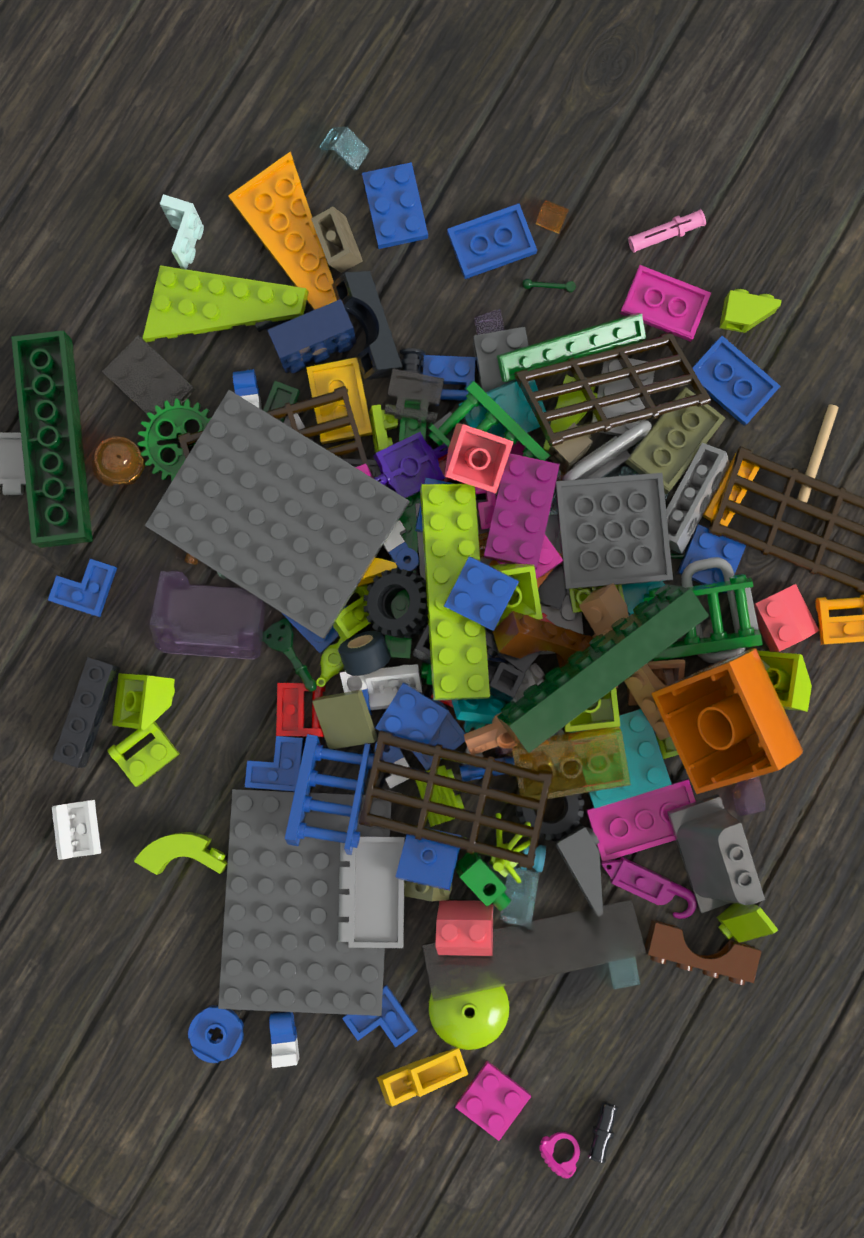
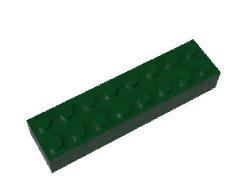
[11,330,93,548]
[497,584,709,753]

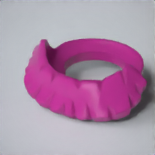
[540,1132,580,1178]

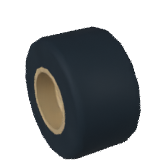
[338,631,391,676]

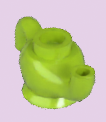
[316,636,352,687]

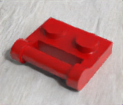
[276,683,326,737]

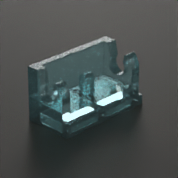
[500,867,539,927]

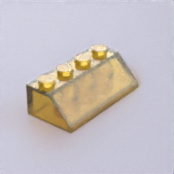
[512,726,631,800]

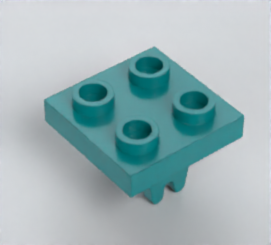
[452,695,506,732]

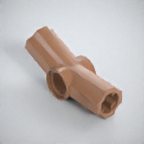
[464,713,518,755]

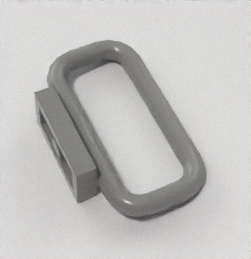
[562,421,651,481]
[681,557,759,663]

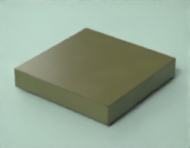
[312,690,378,749]

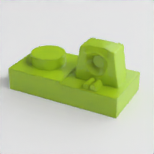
[369,405,398,453]

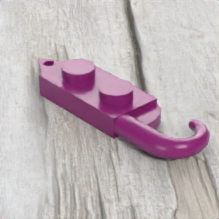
[601,857,697,919]

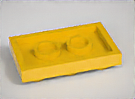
[306,358,373,444]

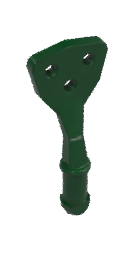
[260,619,317,692]

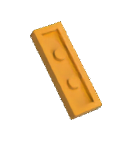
[703,452,759,526]

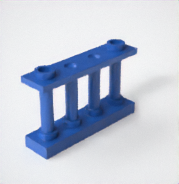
[285,734,375,855]

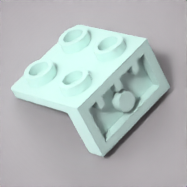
[160,194,204,270]

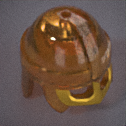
[92,437,145,486]

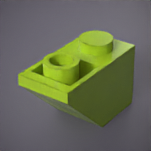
[719,289,782,333]

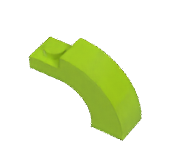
[134,832,228,875]

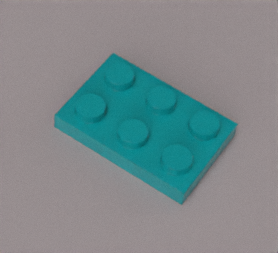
[459,379,550,438]

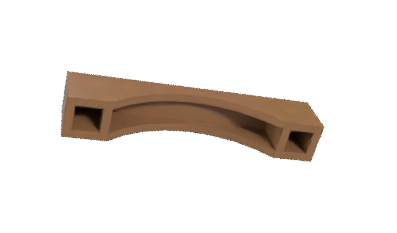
[579,583,671,740]

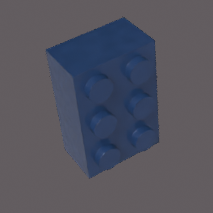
[268,299,356,373]

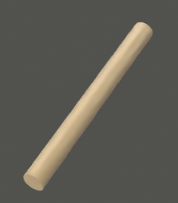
[797,404,839,503]

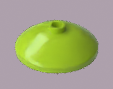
[429,966,509,1050]

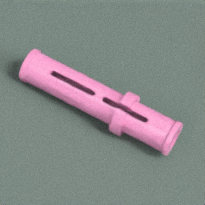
[628,209,706,253]

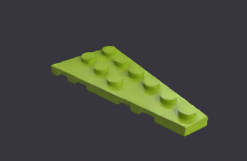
[143,266,309,342]

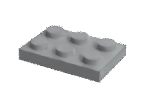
[591,358,655,436]

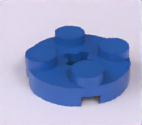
[188,1005,244,1063]

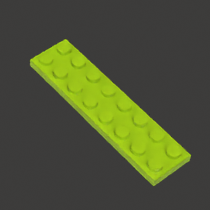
[420,484,490,701]

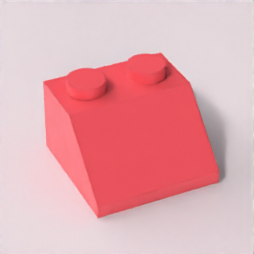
[445,423,513,493]
[754,584,819,652]
[436,900,493,956]

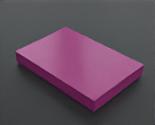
[620,265,711,342]

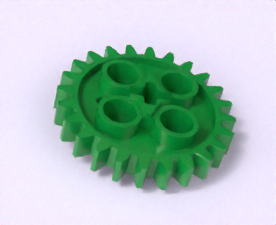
[138,398,212,481]

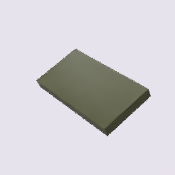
[625,387,726,495]

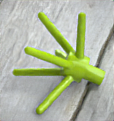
[466,813,531,883]

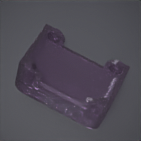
[149,571,266,659]

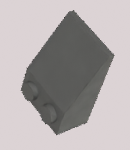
[473,327,529,392]
[552,824,603,917]

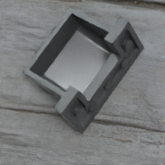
[667,794,765,913]

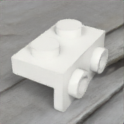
[365,664,422,710]
[52,800,101,860]

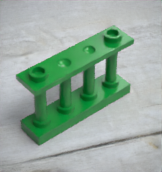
[428,381,550,499]
[643,574,762,661]

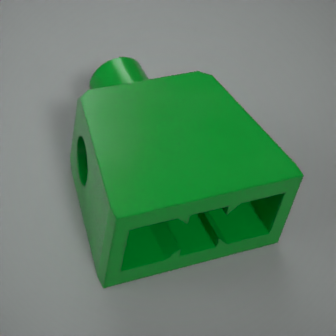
[455,852,511,911]

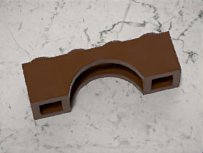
[493,611,593,668]
[644,919,761,985]

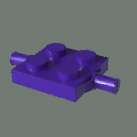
[373,432,448,498]

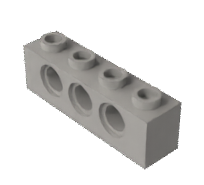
[666,443,730,554]

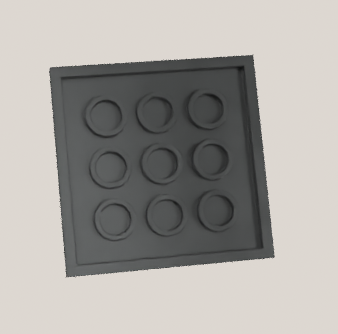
[555,473,673,589]

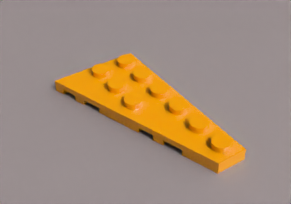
[229,152,337,310]

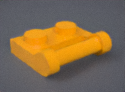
[815,594,864,645]

